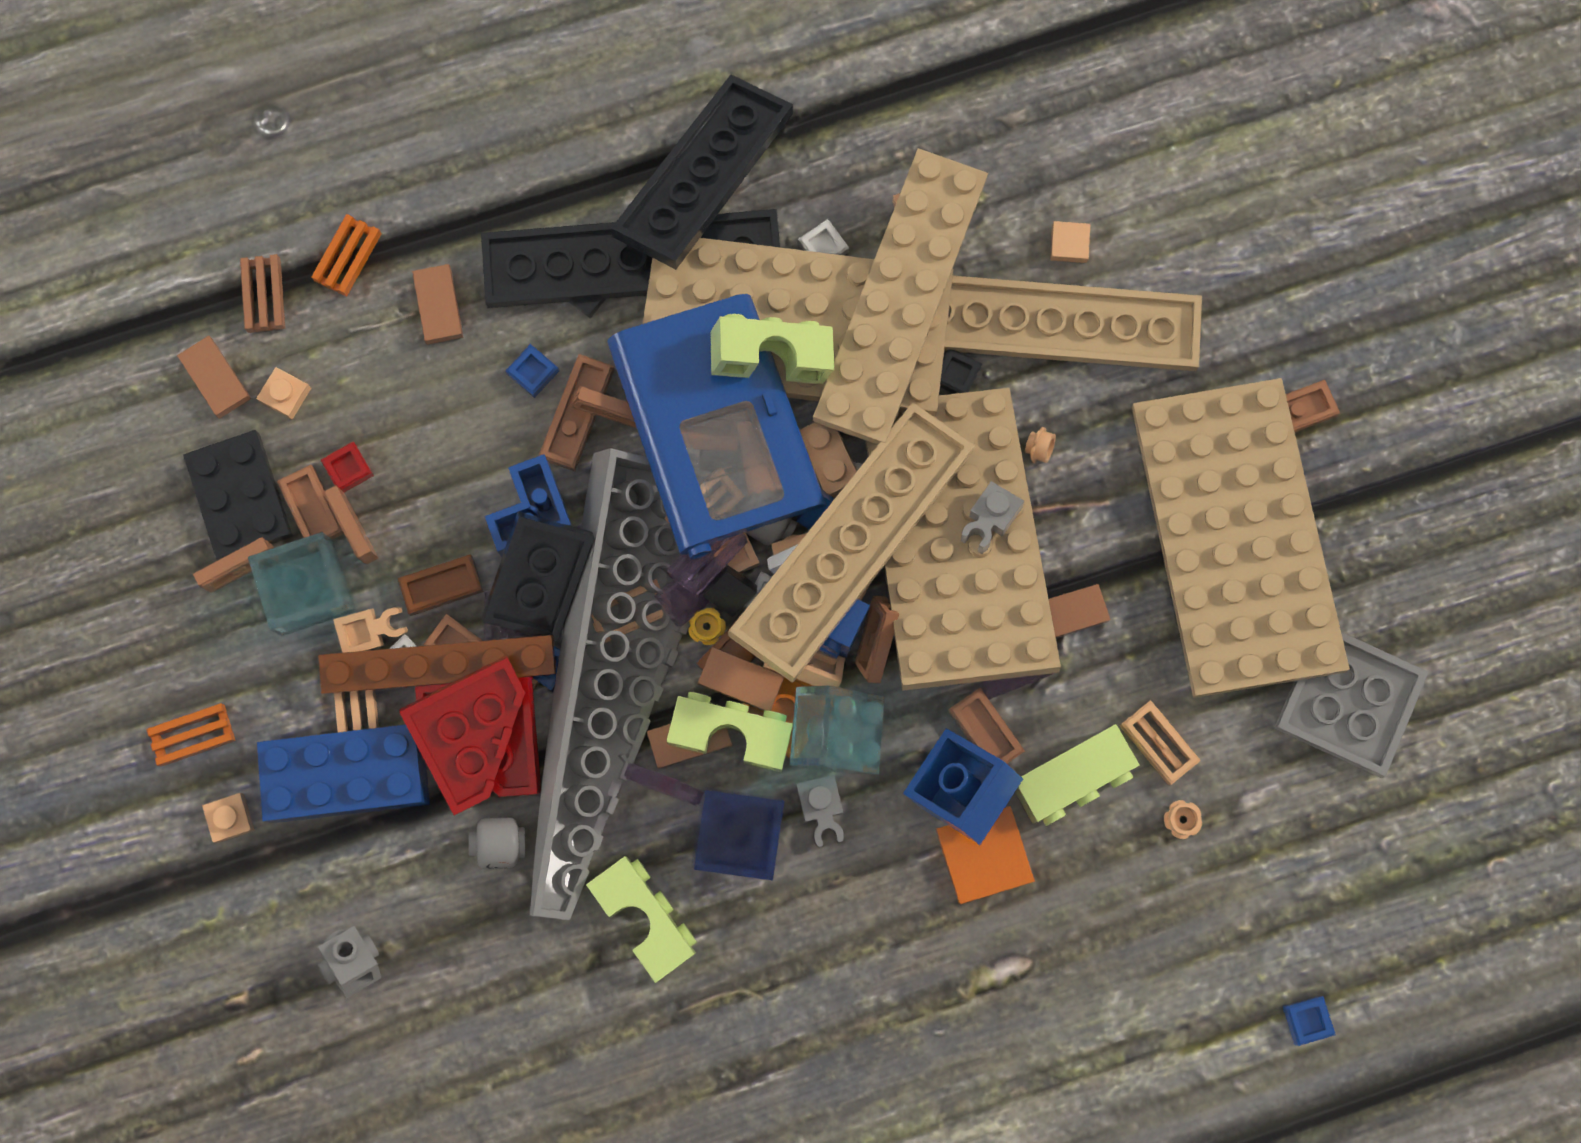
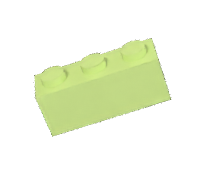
[1015,724,1140,826]

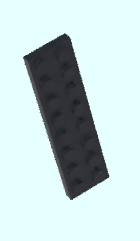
[481,209,780,308]

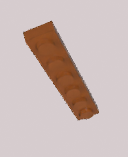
[318,635,556,694]

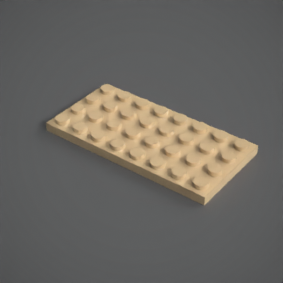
[643,238,954,416]
[1132,378,1350,698]
[865,388,1061,691]

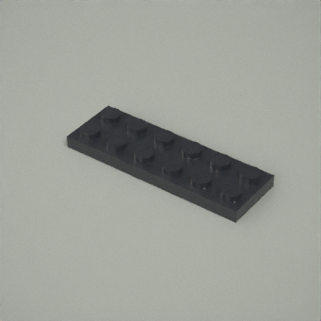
[611,74,793,270]

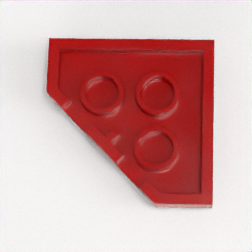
[399,655,525,816]
[415,676,541,797]

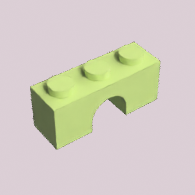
[710,314,834,384]
[666,692,793,773]
[586,856,697,983]

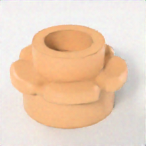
[1025,427,1056,463]
[1164,800,1202,839]

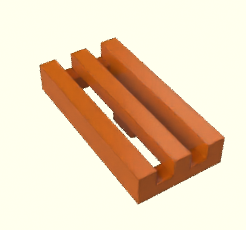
[311,214,382,297]
[146,703,236,767]

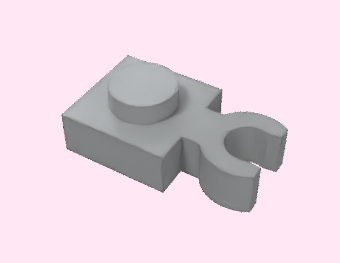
[961,481,1024,554]
[796,775,844,847]

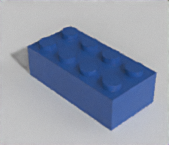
[257,724,430,823]

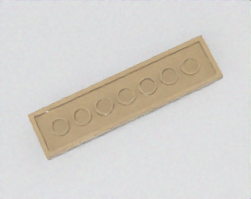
[813,148,988,445]
[944,276,1202,371]
[728,402,975,683]

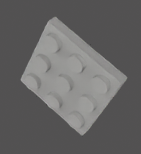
[1274,632,1429,778]

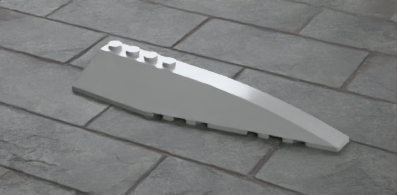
[530,448,712,920]

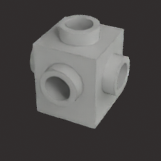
[317,926,382,999]

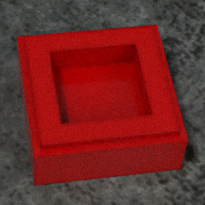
[320,441,374,493]

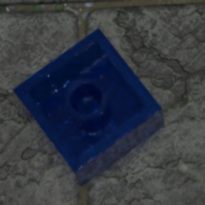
[691,787,784,881]

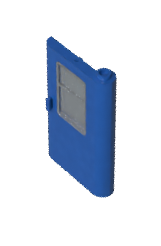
[607,294,827,559]

